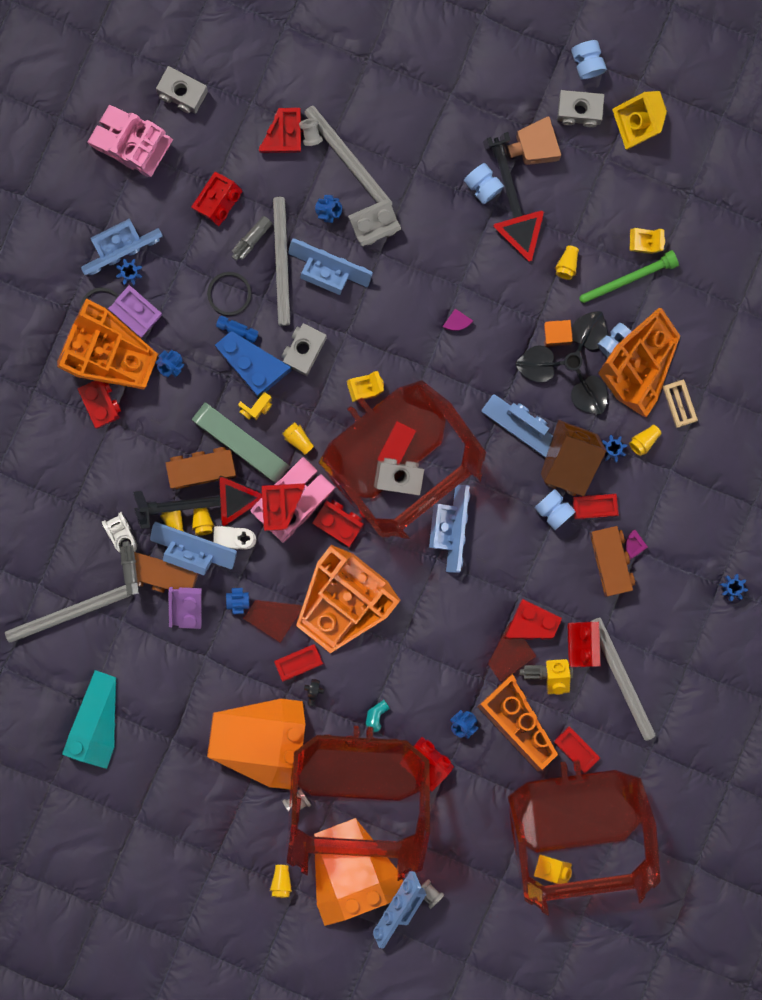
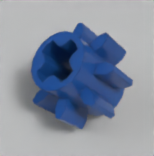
[315,195,342,223]
[116,259,142,286]
[156,350,184,377]
[602,435,627,463]
[719,574,748,601]
[226,588,249,614]
[450,710,478,739]

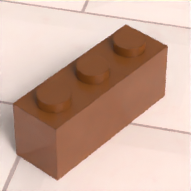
[165,447,237,490]
[589,526,635,597]
[134,552,198,593]

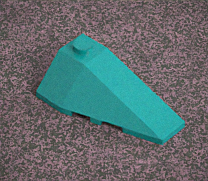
[62,670,116,769]

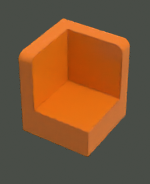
[544,320,572,347]

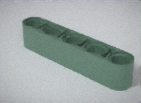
[191,402,290,483]

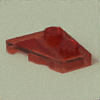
[243,600,302,643]
[488,622,536,682]

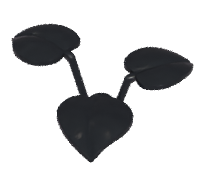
[515,311,607,415]

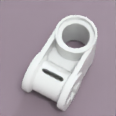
[102,512,137,552]
[213,526,257,549]

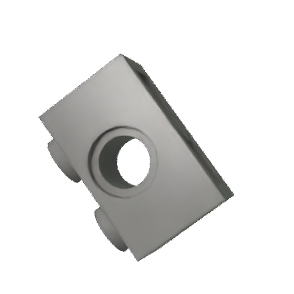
[156,66,208,114]
[557,90,604,127]
[281,323,327,377]
[374,458,424,495]

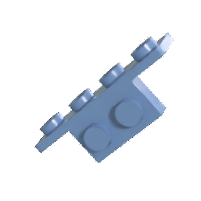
[81,218,163,275]
[288,239,373,295]
[481,394,553,458]
[429,485,470,573]
[150,522,237,575]
[373,871,427,948]

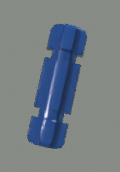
[216,316,258,343]

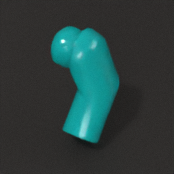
[366,700,390,732]

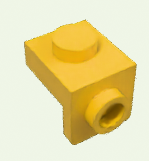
[630,228,665,254]
[346,371,384,402]
[238,392,272,420]
[546,659,570,694]
[534,855,572,885]

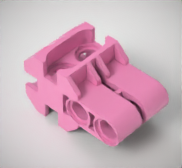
[87,105,173,177]
[250,457,336,543]

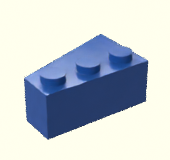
[215,331,292,398]

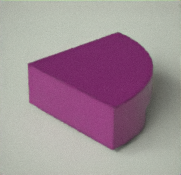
[443,309,473,331]
[625,530,648,560]

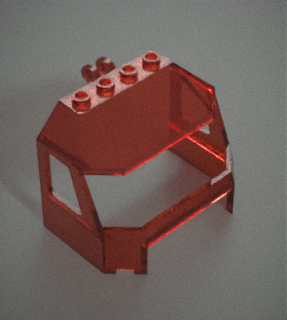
[319,380,486,539]
[287,726,430,881]
[508,760,661,916]

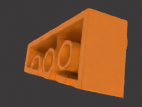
[477,674,558,771]

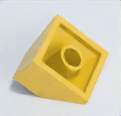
[612,91,667,149]

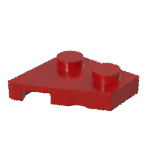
[259,108,301,153]
[261,483,305,531]
[504,599,562,639]

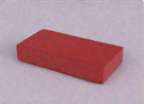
[377,421,416,464]
[572,494,619,520]
[274,644,323,682]
[553,726,600,773]

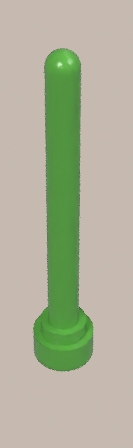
[579,250,679,303]

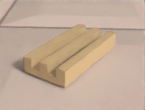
[662,380,698,428]

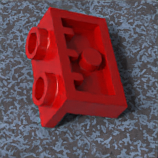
[191,172,242,226]
[78,381,121,429]
[312,500,364,547]
[568,622,600,667]
[399,737,454,792]

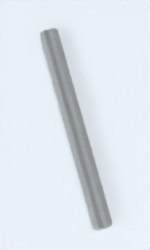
[305,105,392,206]
[273,197,290,326]
[5,585,131,642]
[591,618,655,741]

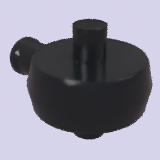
[304,679,324,706]

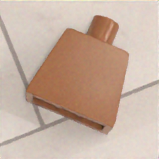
[507,117,561,165]

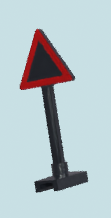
[483,132,544,262]
[133,475,262,529]

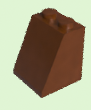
[541,420,606,496]

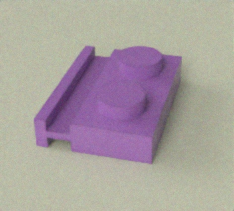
[108,285,162,338]
[168,587,202,629]

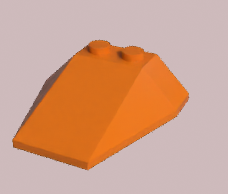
[57,299,158,389]
[598,308,680,417]
[296,545,401,653]
[207,699,305,790]
[314,818,403,926]

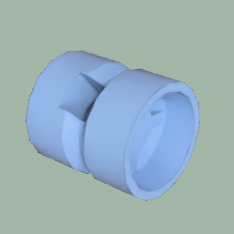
[571,40,607,79]
[463,163,504,204]
[597,322,632,358]
[534,489,576,530]

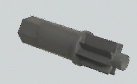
[232,216,273,261]
[119,541,139,595]
[519,665,573,680]

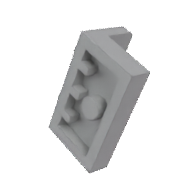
[348,199,401,246]

